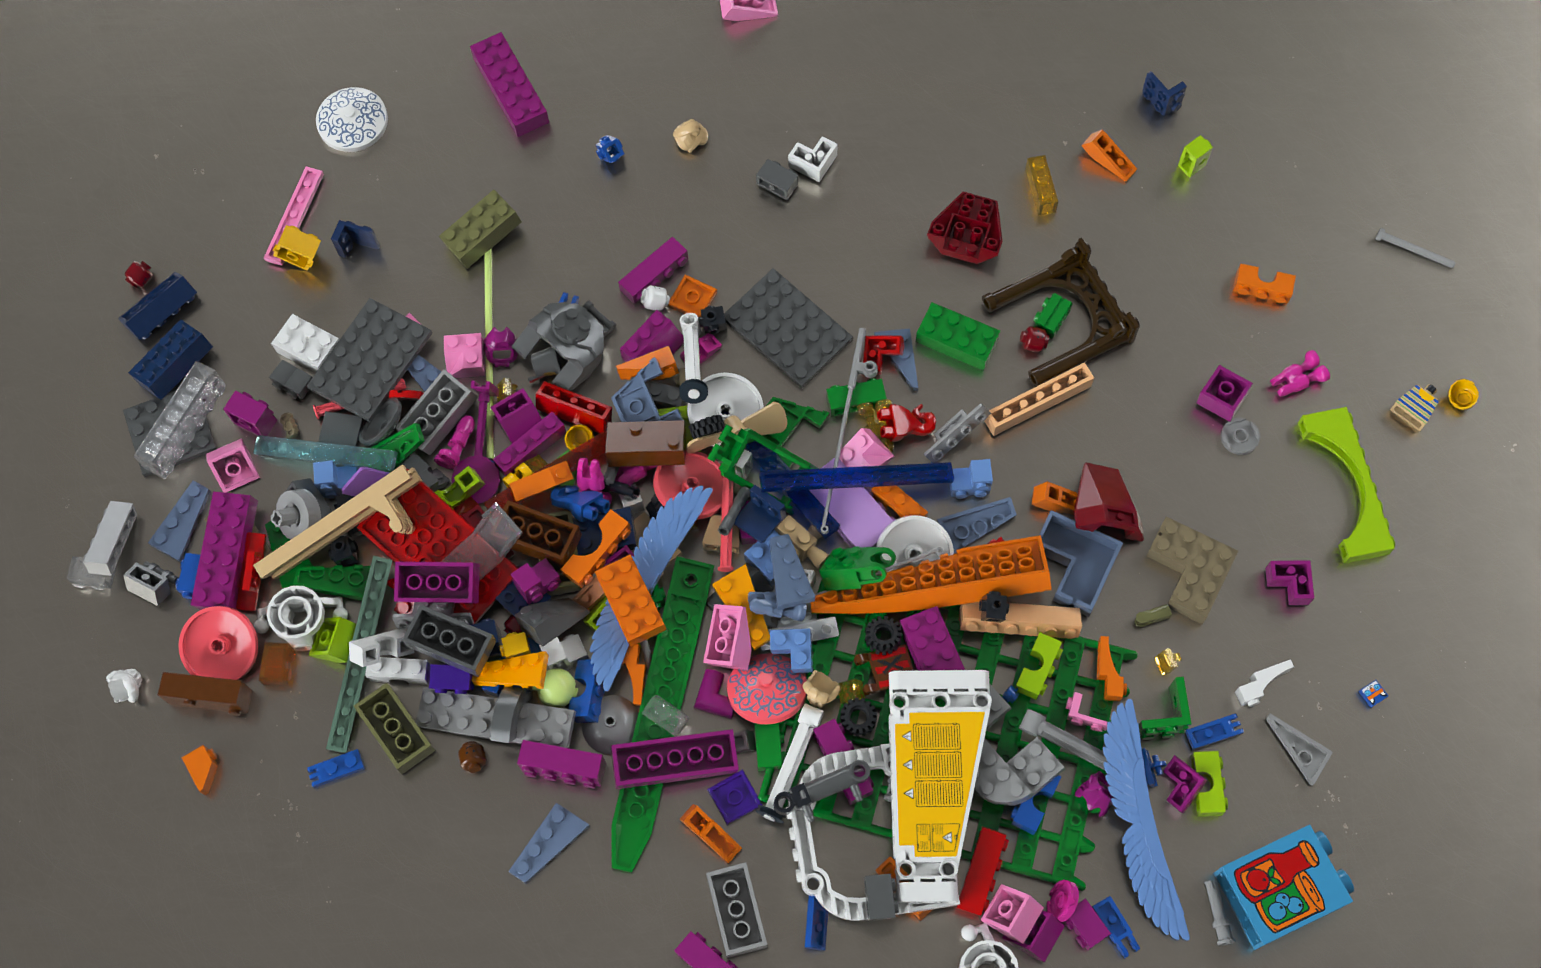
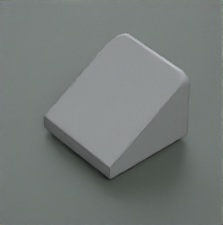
[734,730,757,754]

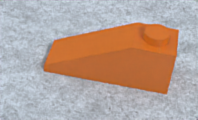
[1081,129,1137,182]
[616,346,679,380]
[509,461,574,502]
[1032,481,1078,515]

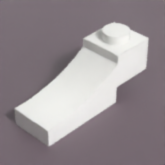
[1235,659,1294,707]

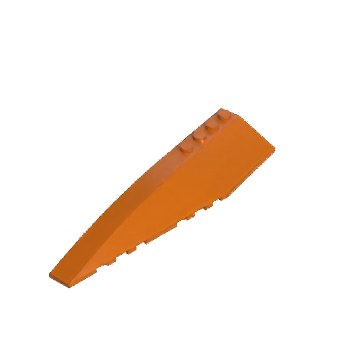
[810,535,1052,614]

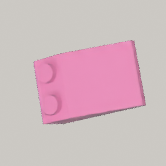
[720,0,778,21]
[703,604,752,670]

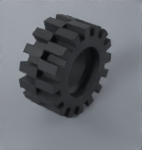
[689,415,725,439]
[865,616,902,655]
[840,698,877,737]

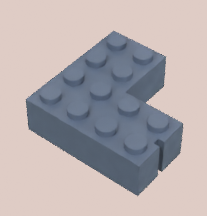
[1039,510,1123,617]

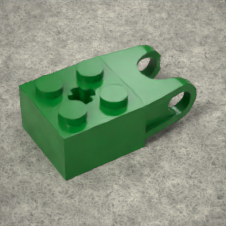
[819,546,896,591]

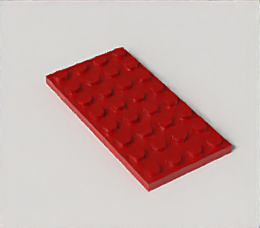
[356,469,519,624]

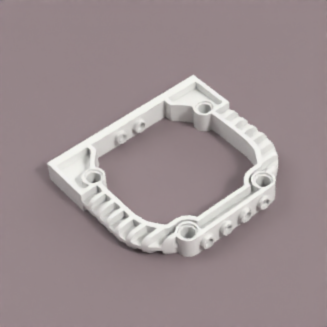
[786,743,960,921]

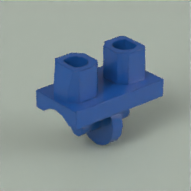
[1142,748,1167,787]

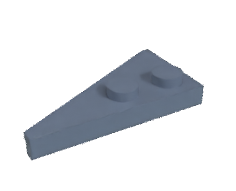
[874,328,918,391]

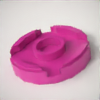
[1047,880,1079,922]

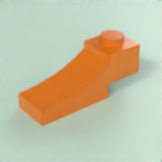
[1097,636,1127,701]
[622,644,646,706]
[680,804,742,864]

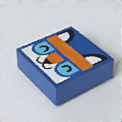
[1358,680,1388,708]

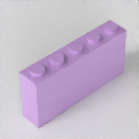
[801,458,896,548]

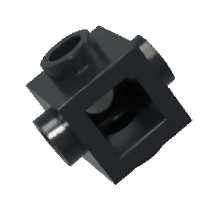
[698,306,727,334]
[328,535,359,567]
[979,591,1009,623]

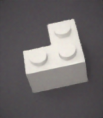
[788,136,838,182]
[539,634,589,671]

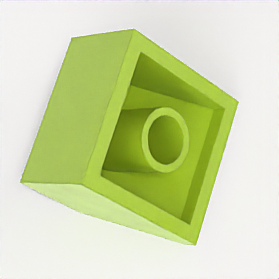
[308,617,356,663]

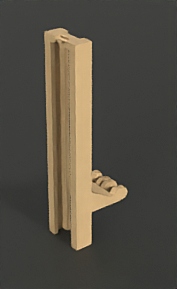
[253,465,423,579]

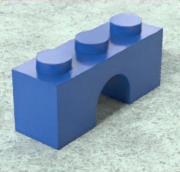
[569,659,605,723]
[1010,775,1062,835]

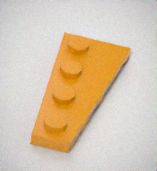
[712,564,770,651]
[472,651,549,689]

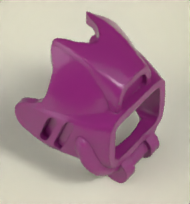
[484,327,518,368]
[1075,771,1115,817]

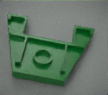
[762,397,830,472]

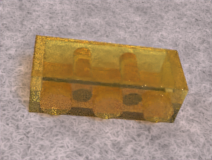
[1025,155,1058,216]

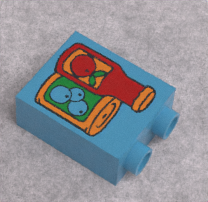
[1213,825,1354,950]

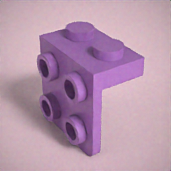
[341,467,390,496]

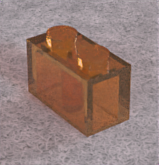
[259,642,295,687]

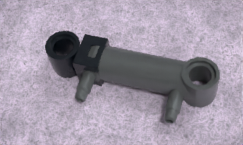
[773,760,870,823]

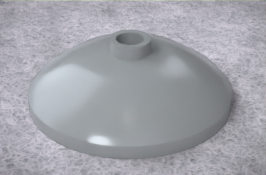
[582,695,639,755]

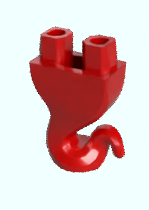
[877,404,936,442]

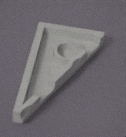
[1266,714,1333,786]

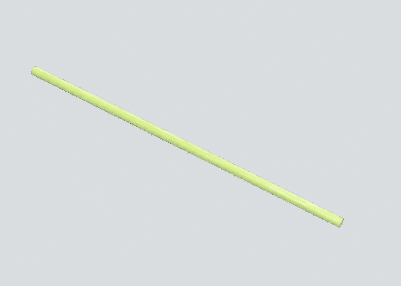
[484,248,494,460]

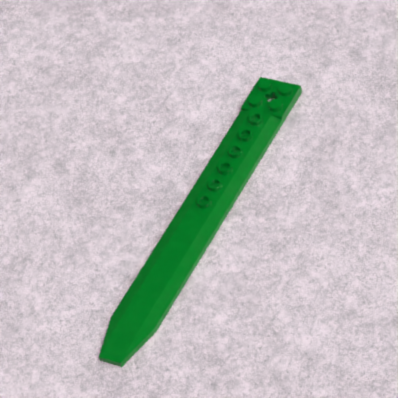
[611,556,715,873]

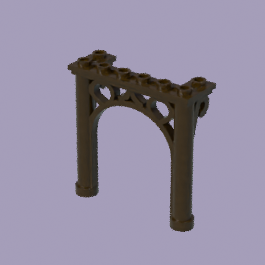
[982,237,1140,387]

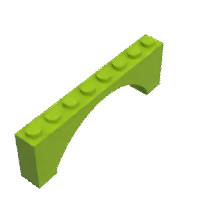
[1298,407,1395,564]

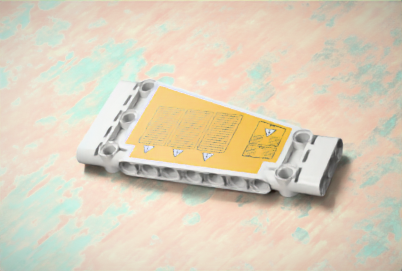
[889,670,992,904]

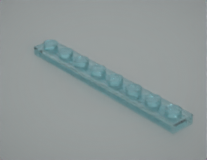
[253,435,398,471]

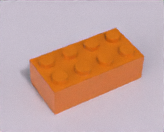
[595,554,667,647]

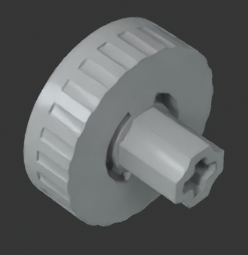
[271,489,321,540]

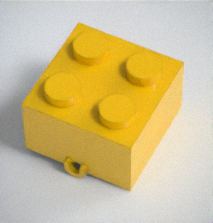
[273,225,321,271]

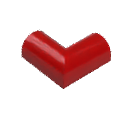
[863,336,904,376]

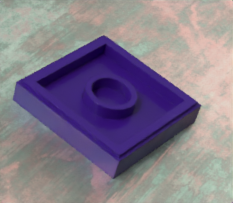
[707,769,763,826]

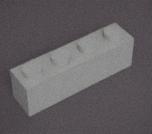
[83,501,137,576]

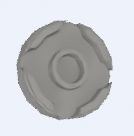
[1221,418,1260,455]

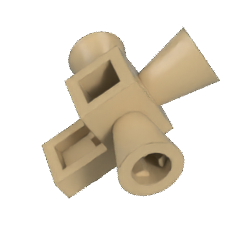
[775,515,830,570]

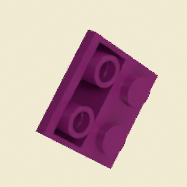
[491,388,542,443]

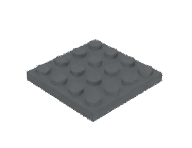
[123,384,217,477]

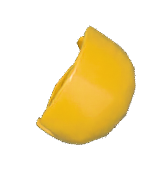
[1448,379,1479,410]
[564,424,594,453]

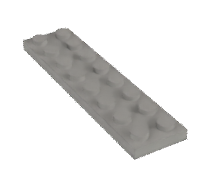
[416,687,576,748]

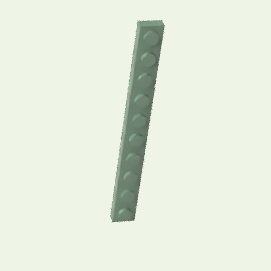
[326,556,392,753]

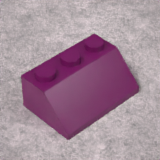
[620,310,684,362]

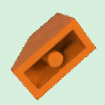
[181,745,218,795]

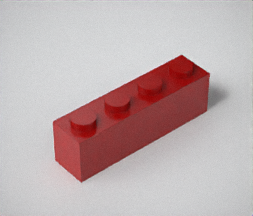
[536,381,612,435]
[957,826,1009,916]

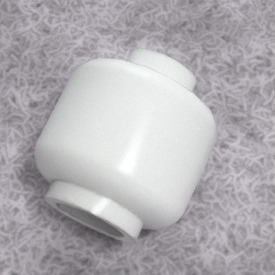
[641,285,670,311]

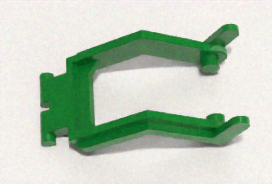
[708,424,819,515]

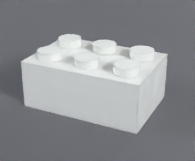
[271,314,339,373]

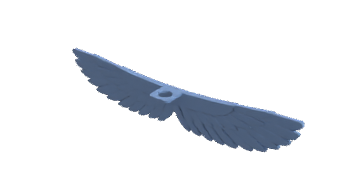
[590,486,713,692]
[1103,699,1190,941]

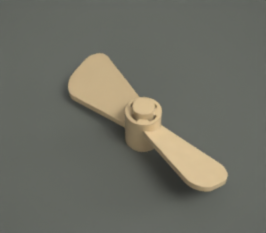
[686,402,787,453]

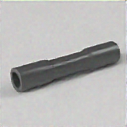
[718,487,750,536]

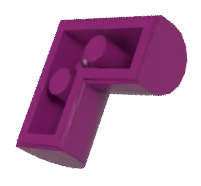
[694,669,734,719]
[1163,755,1207,813]

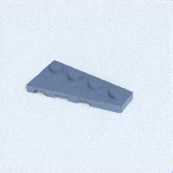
[148,480,211,563]

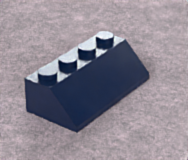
[118,272,197,340]

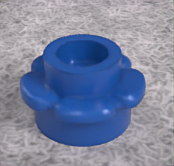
[1002,685,1019,703]

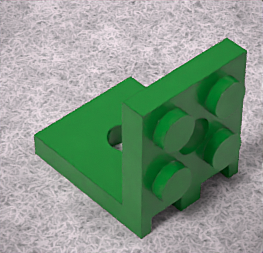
[1139,677,1192,740]

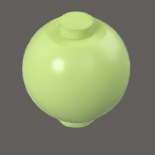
[532,668,578,708]

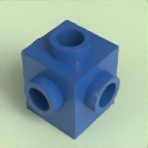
[595,135,625,163]

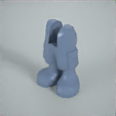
[748,592,807,621]

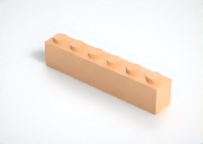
[984,362,1094,436]
[959,602,1082,639]

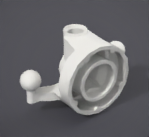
[254,586,348,651]
[959,923,1019,968]

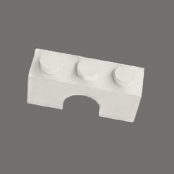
[349,629,414,667]
[365,657,431,685]

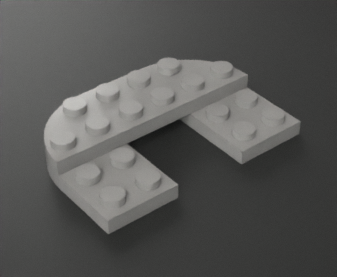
[974,684,1065,806]

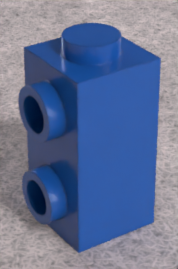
[176,553,200,599]

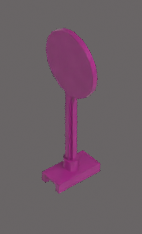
[451,380,501,504]

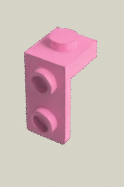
[1065,692,1107,732]

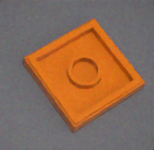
[668,275,718,320]

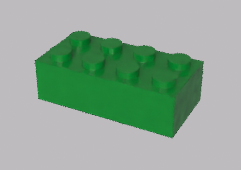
[915,302,1001,371]

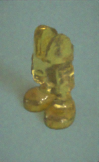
[857,399,894,453]

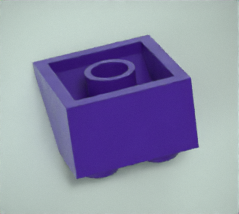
[429,664,474,694]

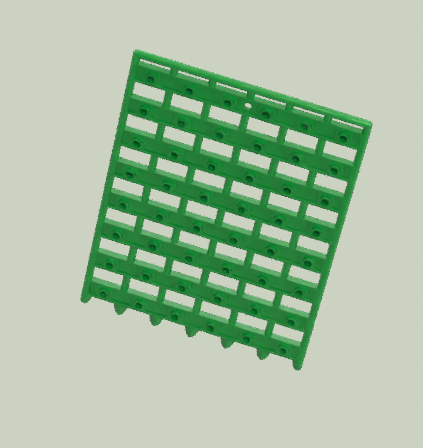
[758,578,1138,891]

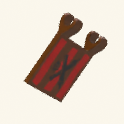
[854,644,914,696]

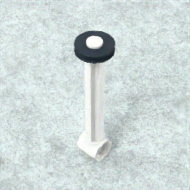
[679,313,708,404]
[756,703,824,823]

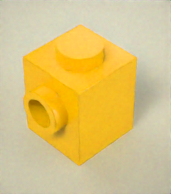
[499,632,531,658]

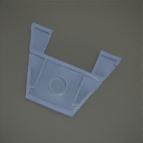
[611,357,686,425]

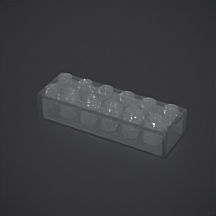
[134,361,226,479]

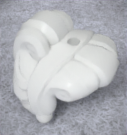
[106,669,142,703]

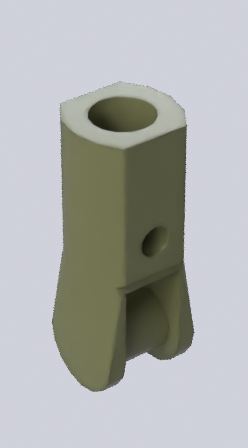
[1134,604,1172,628]

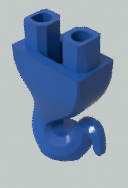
[550,485,610,522]

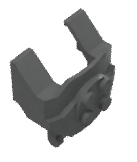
[512,300,616,391]

